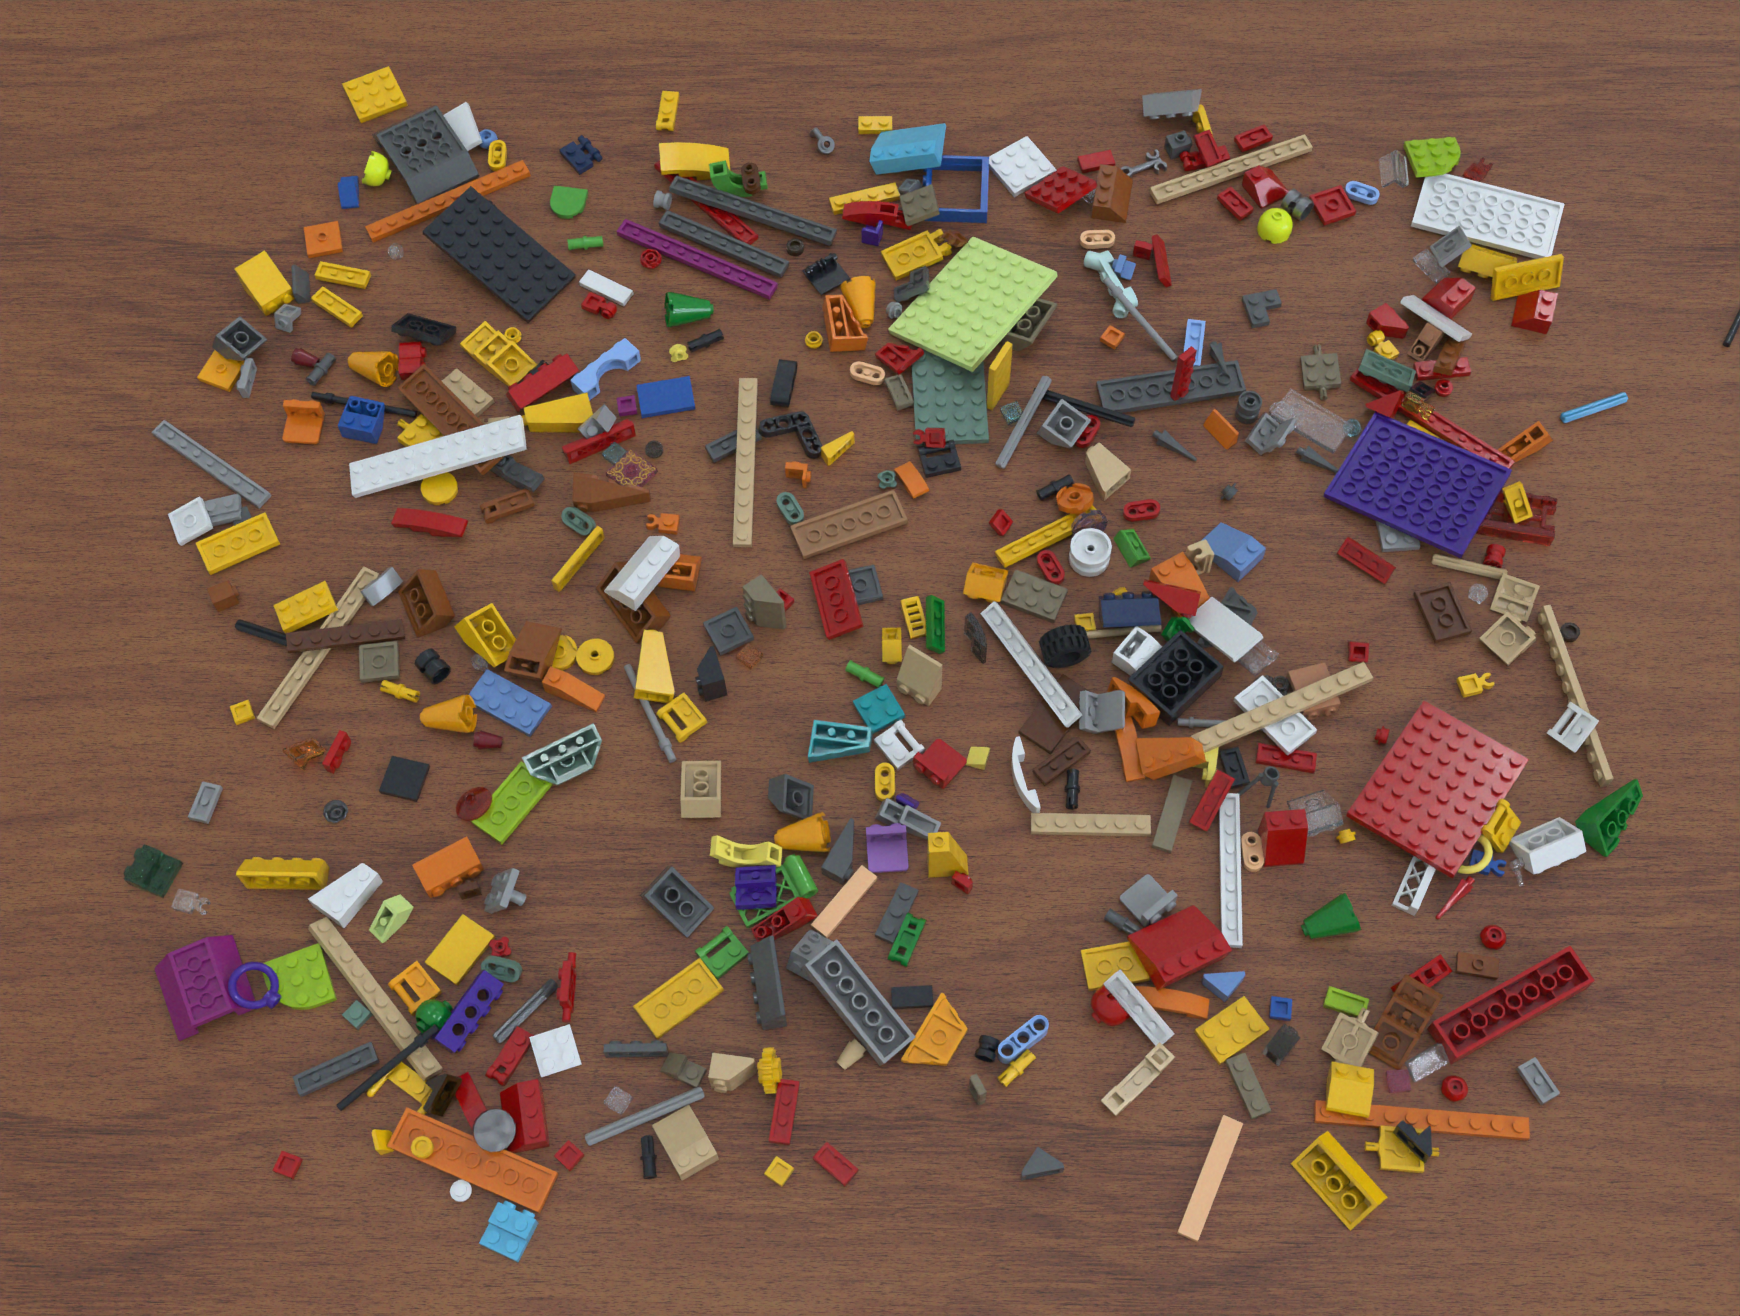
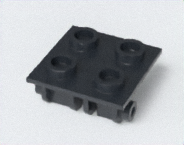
[802,253,850,295]

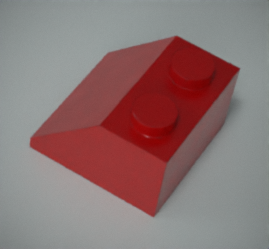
[1421,278,1476,319]
[1511,290,1558,334]

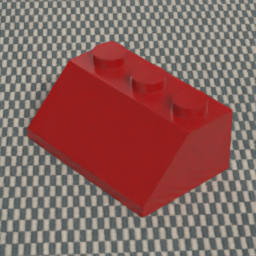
[500,1079,550,1153]

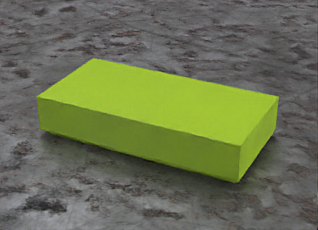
[1323,986,1369,1018]

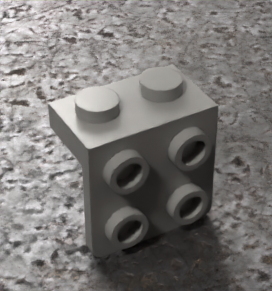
[1245,413,1297,455]
[1079,690,1125,734]
[1120,874,1178,927]
[786,930,833,983]

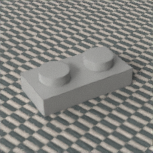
[236,358,257,398]
[188,781,223,824]
[1516,1057,1560,1105]

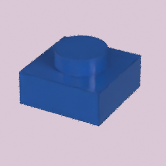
[1269,996,1292,1021]

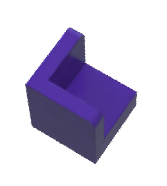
[861,220,883,246]

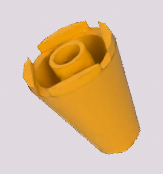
[841,276,876,328]
[348,351,399,387]
[420,695,477,733]
[774,812,831,852]

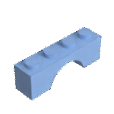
[571,338,641,401]

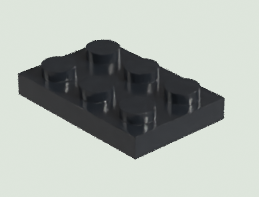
[391,313,456,346]

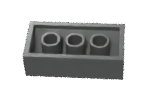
[747,936,787,1030]

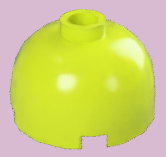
[362,151,392,186]
[1257,208,1293,244]

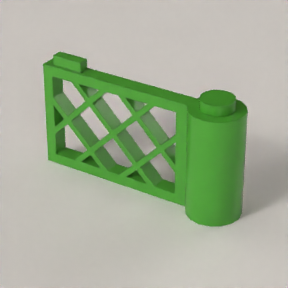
[729,854,818,929]

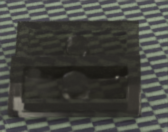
[964,612,987,664]

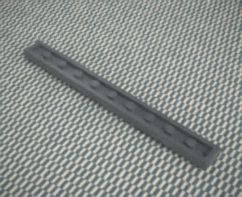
[669,176,837,246]

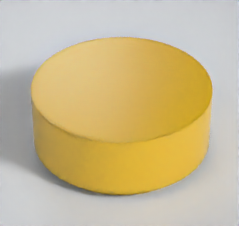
[411,1136,434,1159]

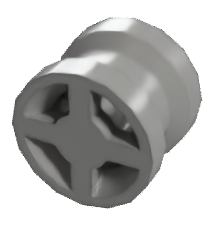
[653,190,672,210]

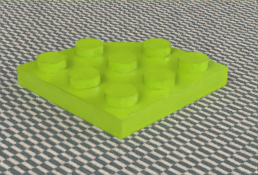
[1404,137,1461,178]
[262,943,337,1010]

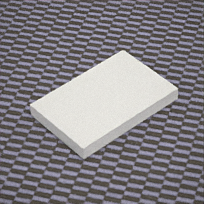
[443,102,483,151]

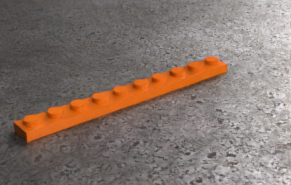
[365,160,531,243]
[1314,1100,1530,1140]

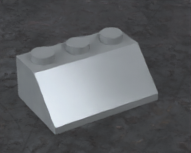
[1142,89,1202,119]

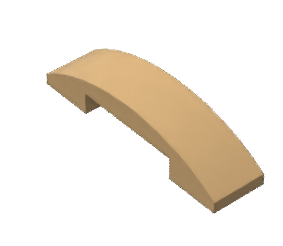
[1101,1042,1175,1116]

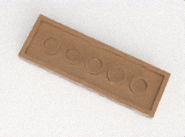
[790,490,908,559]

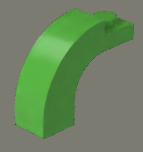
[709,160,768,197]

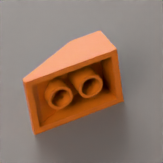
[1149,551,1210,618]

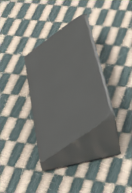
[291,265,311,304]

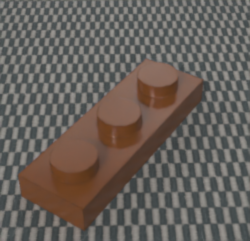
[1433,337,1466,376]

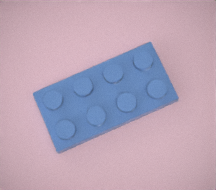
[469,669,552,737]

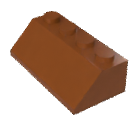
[596,561,671,643]

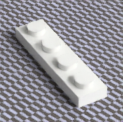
[1103,970,1174,1046]

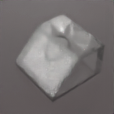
[1287,790,1343,837]

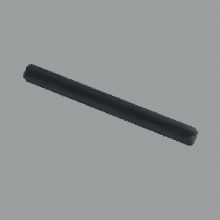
[1033,388,1135,427]

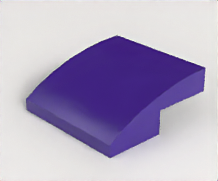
[735,865,777,910]

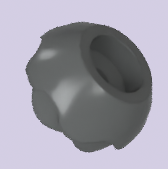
[323,800,348,823]

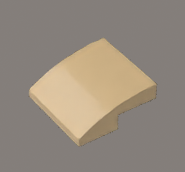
[1490,573,1540,622]

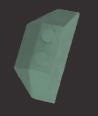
[522,723,602,786]

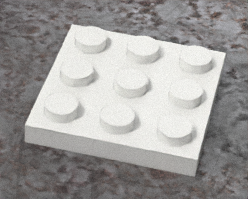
[989,136,1056,197]

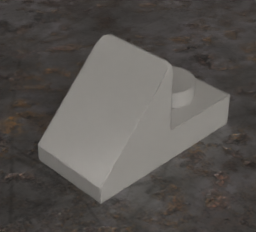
[578,404,616,439]

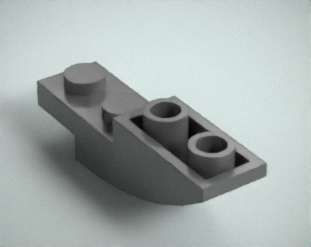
[490,455,545,492]

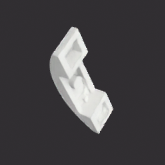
[1011,736,1041,813]

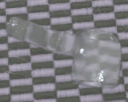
[1510,857,1525,887]

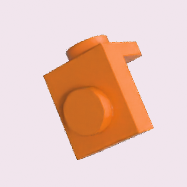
[785,461,811,488]

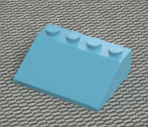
[869,123,946,175]

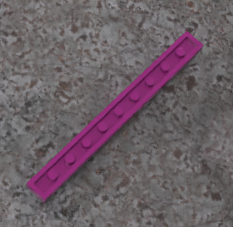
[616,219,778,300]

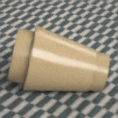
[836,1039,866,1070]

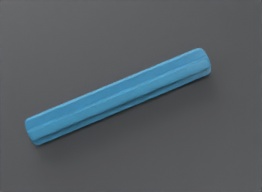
[1560,392,1628,423]

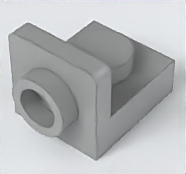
[274,304,301,332]

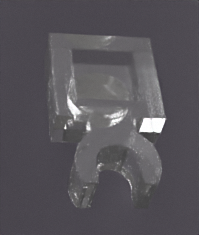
[171,889,211,915]

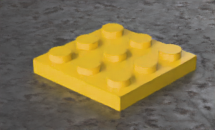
[342,66,408,123]

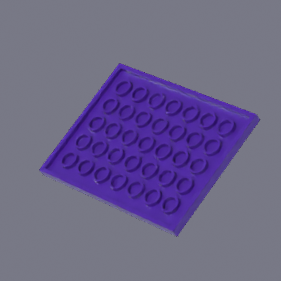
[1324,411,1512,558]

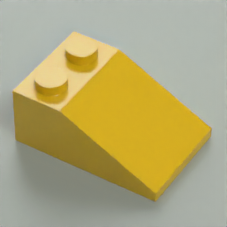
[454,603,516,668]

